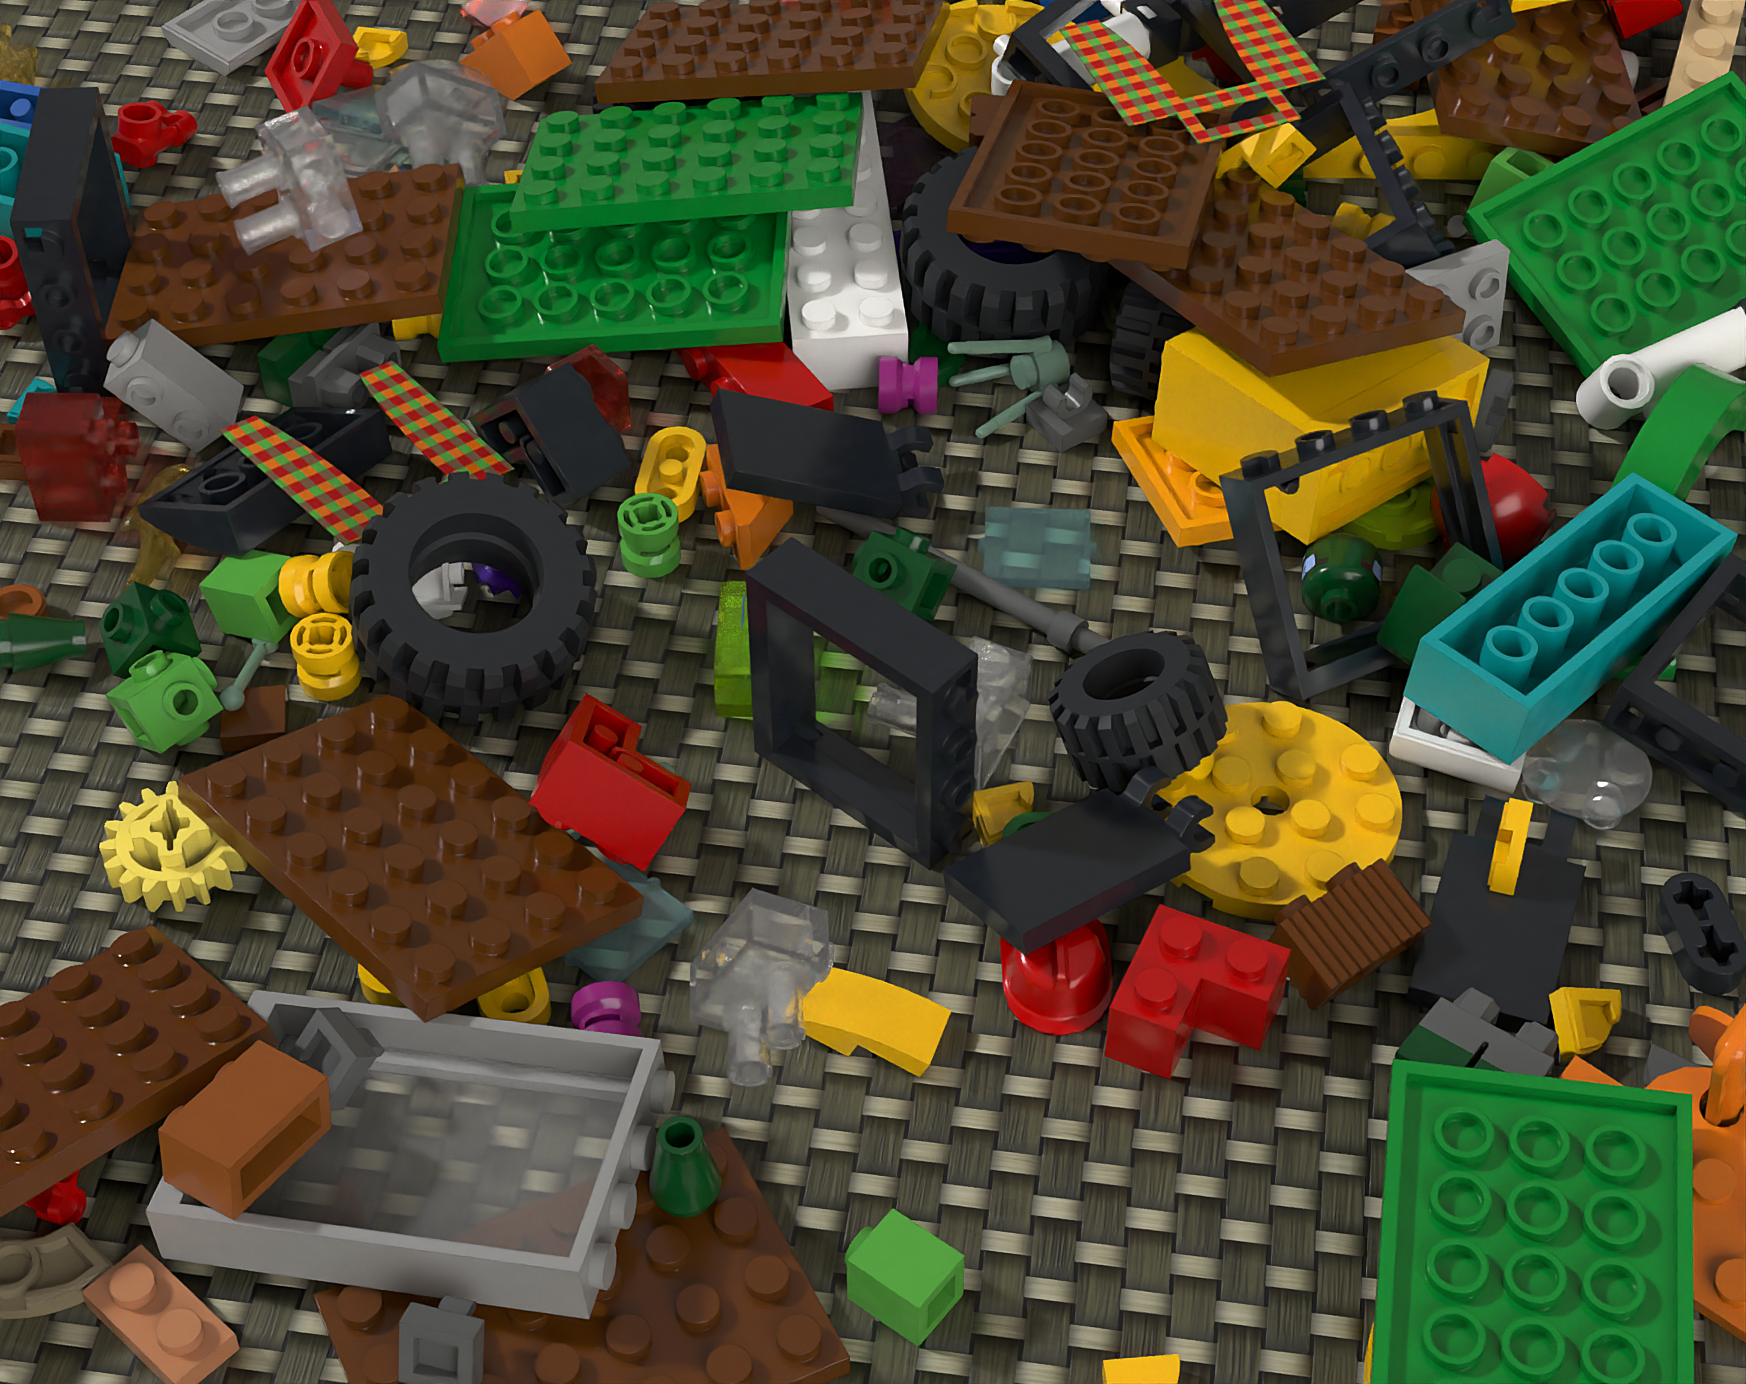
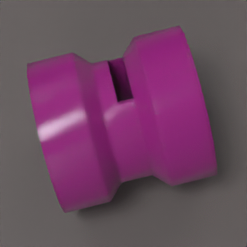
[878,356,938,415]
[570,981,643,1037]

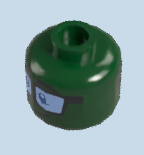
[1300,532,1383,623]

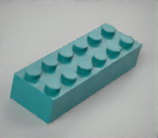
[1403,472,1738,766]

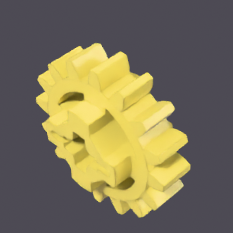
[99,781,248,912]

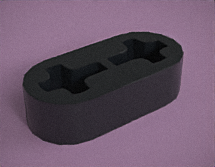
[1656,873,1746,995]

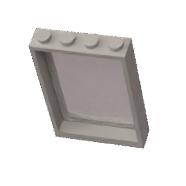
[145,990,675,1319]

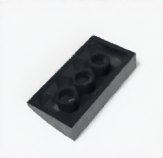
[137,407,393,556]

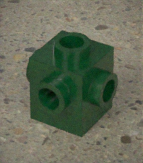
[852,526,958,621]
[98,581,202,680]

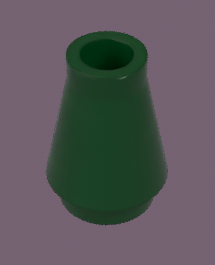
[0,612,87,674]
[648,1116,722,1218]

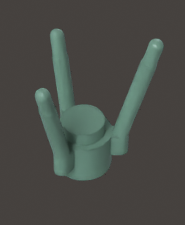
[947,335,1070,439]

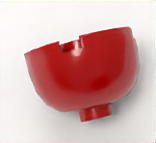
[1429,453,1557,564]

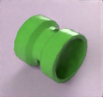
[617,492,681,578]

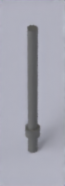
[816,506,1111,655]

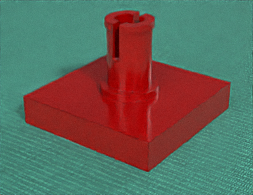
[264,0,374,134]

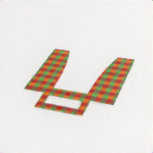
[1059,0,1326,144]
[219,361,514,546]

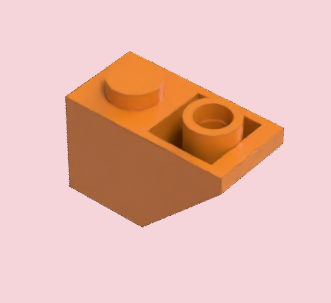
[459,9,572,101]
[699,444,793,570]

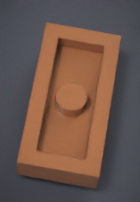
[81,1244,240,1384]

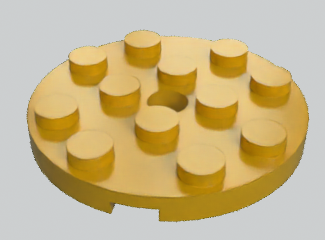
[904,0,1103,153]
[1155,701,1403,921]

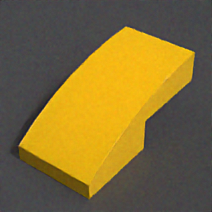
[1215,123,1317,189]
[787,965,951,1077]

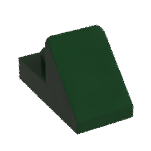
[1376,542,1504,667]

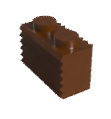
[1268,858,1434,1011]

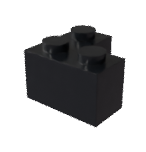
[468,361,632,507]

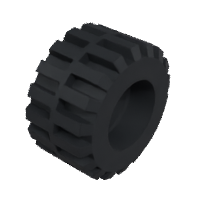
[1110,279,1196,401]
[1048,630,1228,792]

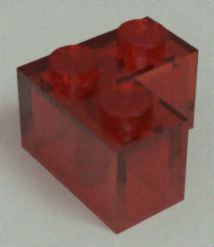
[13,392,139,522]

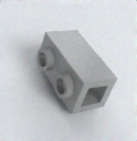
[103,319,244,453]

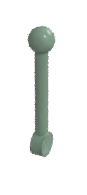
[219,638,279,711]

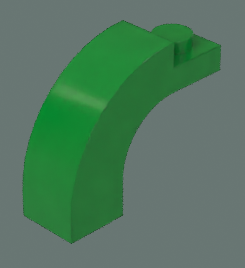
[1610,363,1746,502]

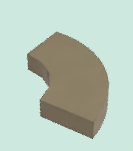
[0,1222,114,1319]

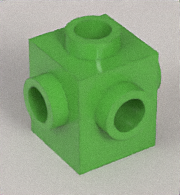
[105,650,224,754]

